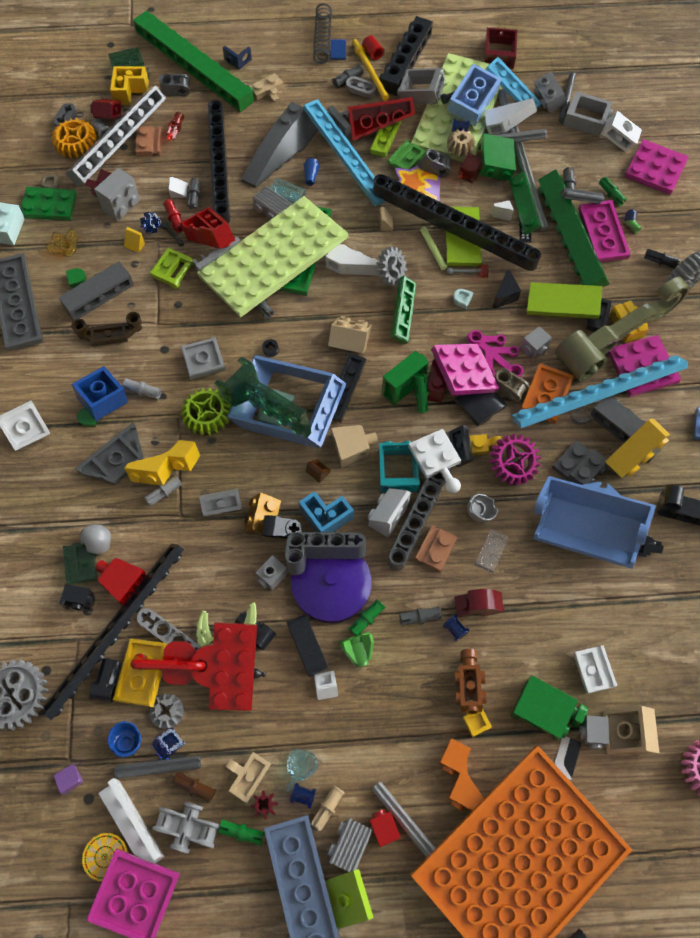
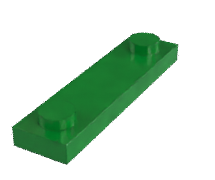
[509,172,541,235]
[391,275,417,345]

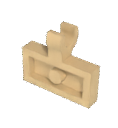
[249,73,284,102]
[226,752,271,803]

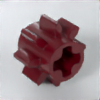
[250,790,279,820]

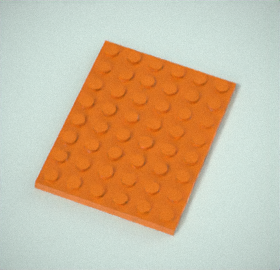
[410,745,632,938]

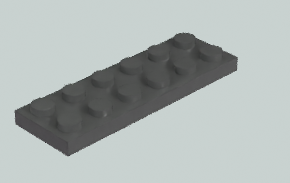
[0,253,43,351]

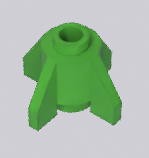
[338,632,374,667]

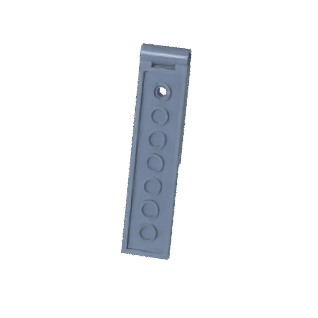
[264,815,340,938]

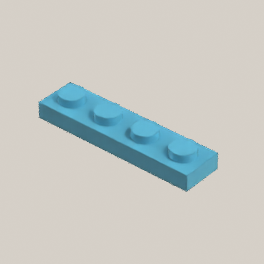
[485,57,542,109]

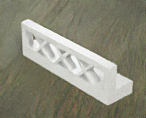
[98,778,165,864]

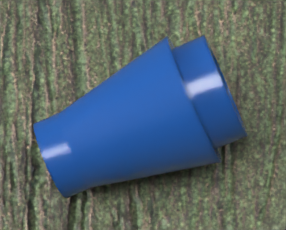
[304,158,320,185]

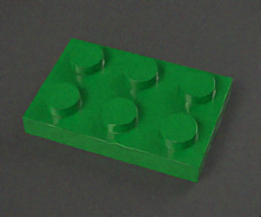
[20,187,77,221]

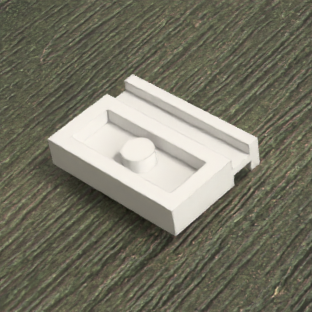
[573,645,617,694]

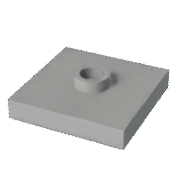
[181,337,226,380]

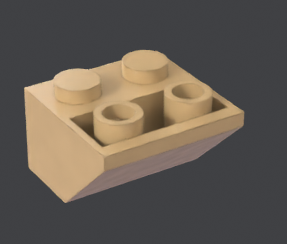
[328,316,372,353]

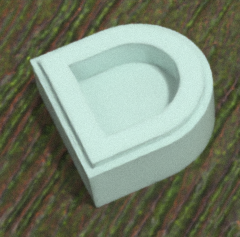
[453,289,474,309]

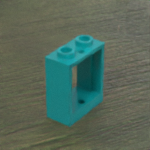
[378,441,420,493]

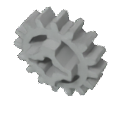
[376,247,407,286]

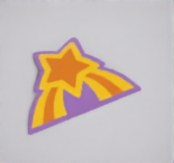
[395,166,441,201]

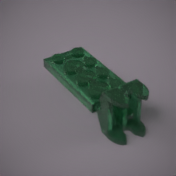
[214,357,312,438]

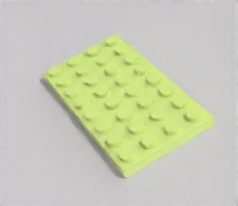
[411,53,501,165]
[197,196,349,317]

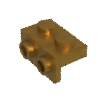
[244,493,281,538]

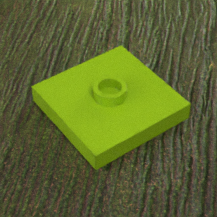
[325,869,374,929]

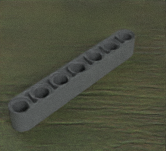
[388,467,453,571]

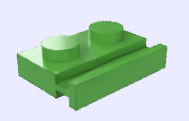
[388,140,426,169]

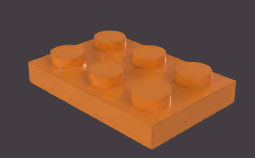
[521,363,574,424]

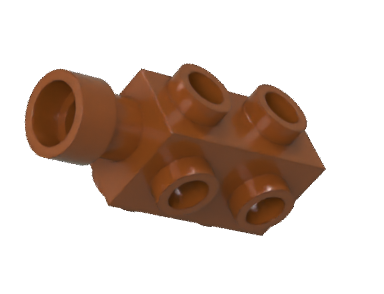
[455,649,487,715]

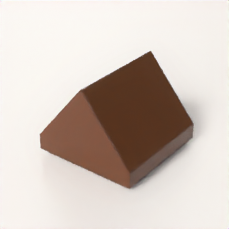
[306,459,331,483]

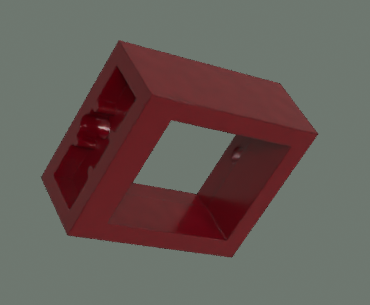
[483,27,518,69]

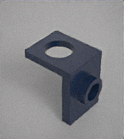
[223,46,252,70]

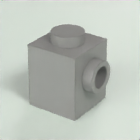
[521,326,552,359]
[256,555,288,591]
[579,715,609,750]

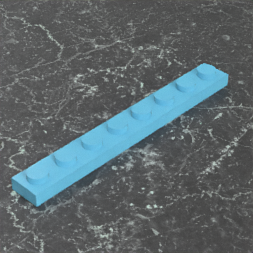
[304,99,386,207]

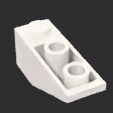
[485,98,536,135]
[326,244,381,275]

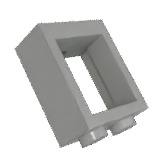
[397,68,446,104]
[563,91,613,137]

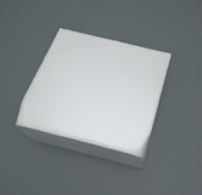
[169,177,189,198]
[491,200,514,221]
[314,671,338,700]

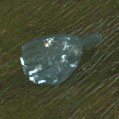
[285,748,318,792]

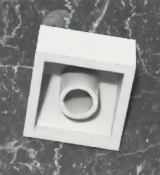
[367,488,411,538]

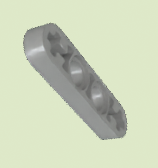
[137,608,201,650]

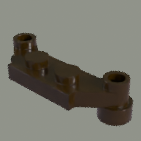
[71,312,142,346]

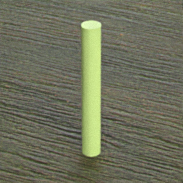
[420,227,447,270]

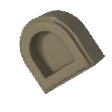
[41,174,59,189]

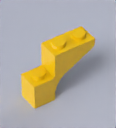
[124,440,201,486]

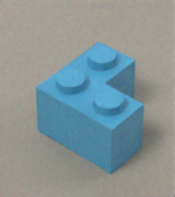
[299,491,354,532]

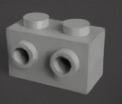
[533,72,566,113]

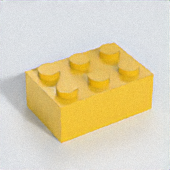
[605,418,670,478]

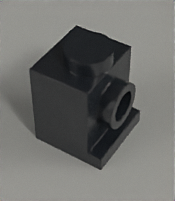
[59,584,95,611]

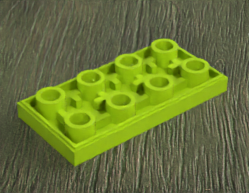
[445,207,482,267]
[527,282,603,319]

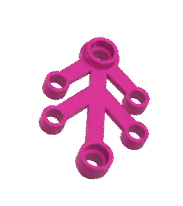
[466,330,523,378]

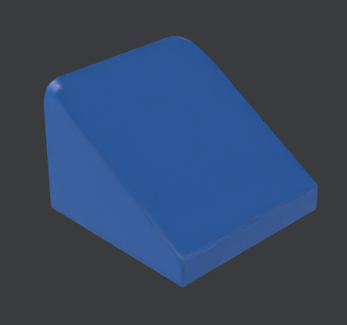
[331,39,346,60]

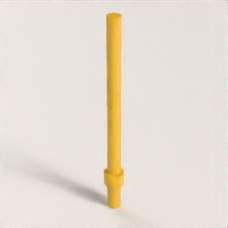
[352,39,389,101]

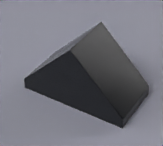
[493,270,521,308]

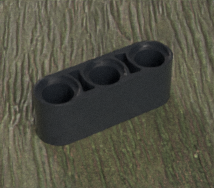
[287,614,328,677]

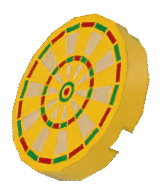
[82,833,129,881]

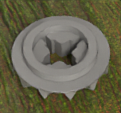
[149,694,184,729]

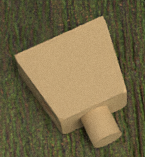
[331,425,378,468]

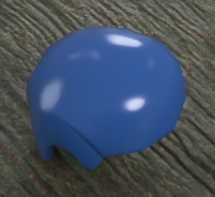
[107,721,142,758]

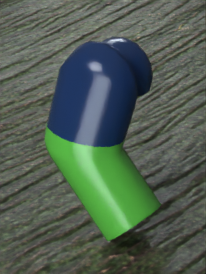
[624,209,642,234]

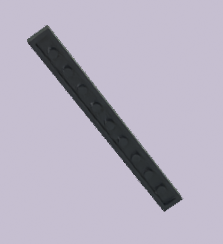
[40,543,184,721]

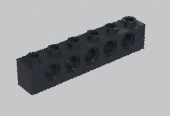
[379,16,433,96]

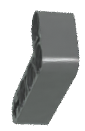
[285,532,367,575]

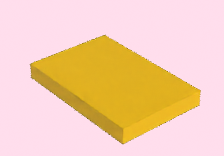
[113,639,167,708]

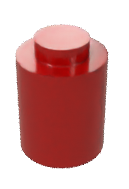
[362,35,384,61]

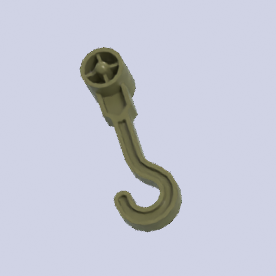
[555,276,691,382]

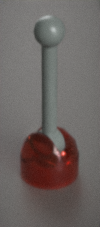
[446,264,489,278]

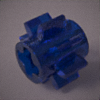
[140,212,162,233]

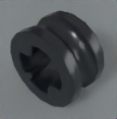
[262,339,279,357]

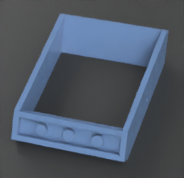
[227,355,347,448]

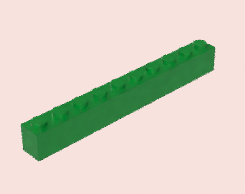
[133,10,254,112]

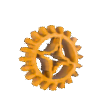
[51,118,97,159]

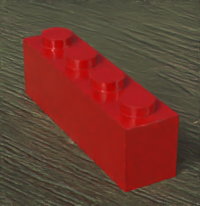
[347,97,415,141]

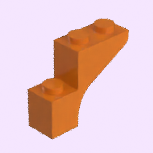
[439,738,484,811]

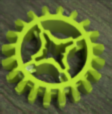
[181,387,231,436]

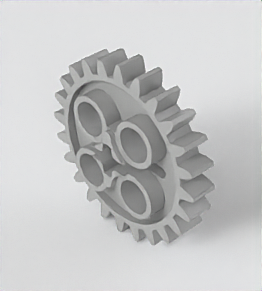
[0,659,48,731]

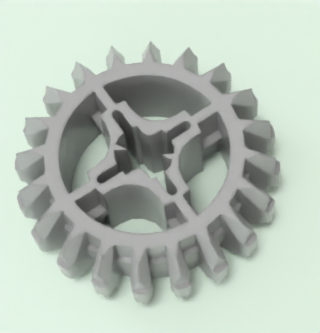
[666,252,700,287]

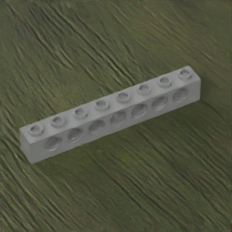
[65,85,166,186]

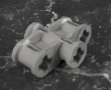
[152,802,220,853]

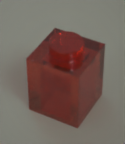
[458,153,482,184]

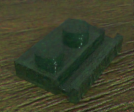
[108,47,144,69]
[63,543,98,585]

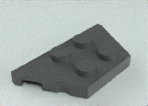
[75,423,144,485]

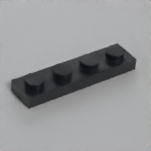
[332,353,366,423]

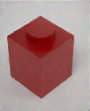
[369,809,401,848]

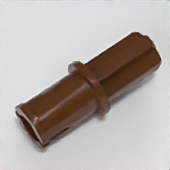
[172,772,216,803]

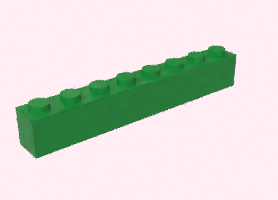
[538,169,610,287]

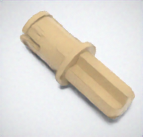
[311,785,345,831]

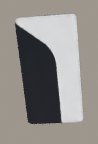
[555,737,581,780]

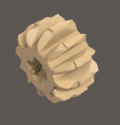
[447,129,475,158]

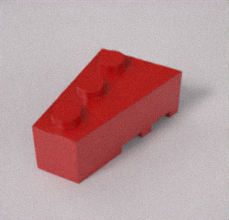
[180,207,235,249]

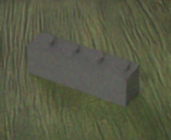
[58,262,134,320]
[590,396,666,463]

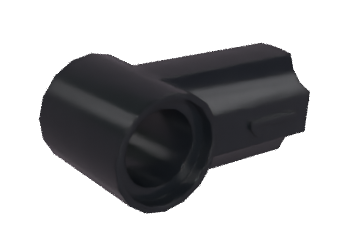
[235,611,277,651]
[89,658,121,703]

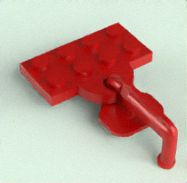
[131,622,257,711]

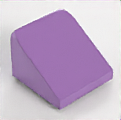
[54,763,84,795]

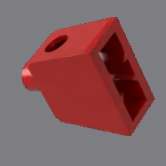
[95,558,147,606]

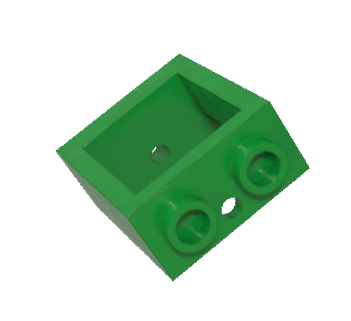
[381,350,429,406]

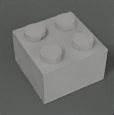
[95,168,140,221]

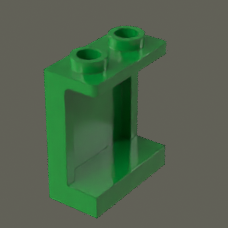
[477,133,516,181]
[510,675,578,741]

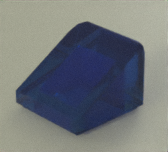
[152,727,185,760]

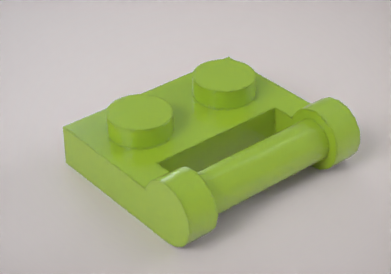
[150,248,194,290]

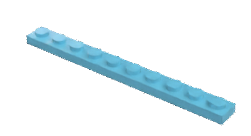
[512,356,688,428]

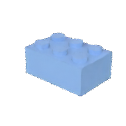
[447,63,501,126]

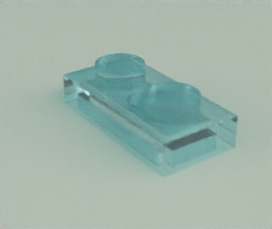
[270,178,306,204]

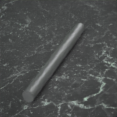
[559,72,576,123]

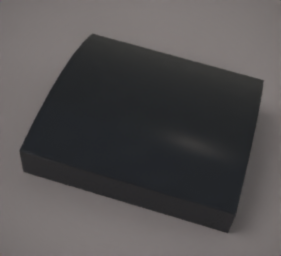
[453,393,508,426]

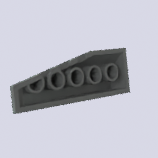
[242,102,318,188]

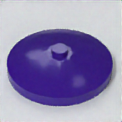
[291,558,371,623]

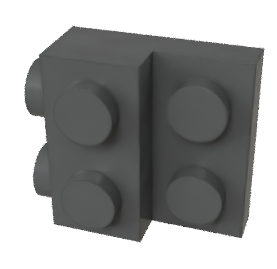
[552,440,608,485]

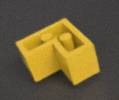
[110,66,149,105]

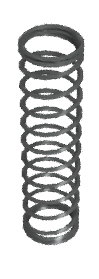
[313,3,332,64]

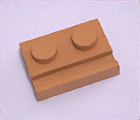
[135,126,162,156]
[415,525,458,573]

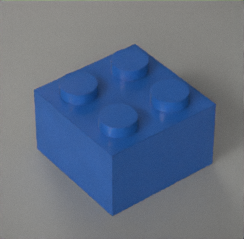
[72,366,128,421]

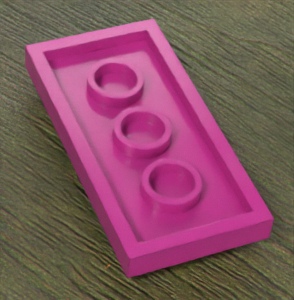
[578,200,631,262]

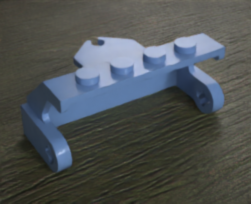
[534,476,656,569]

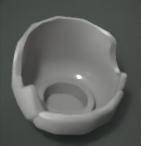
[467,493,498,523]
[80,524,111,554]

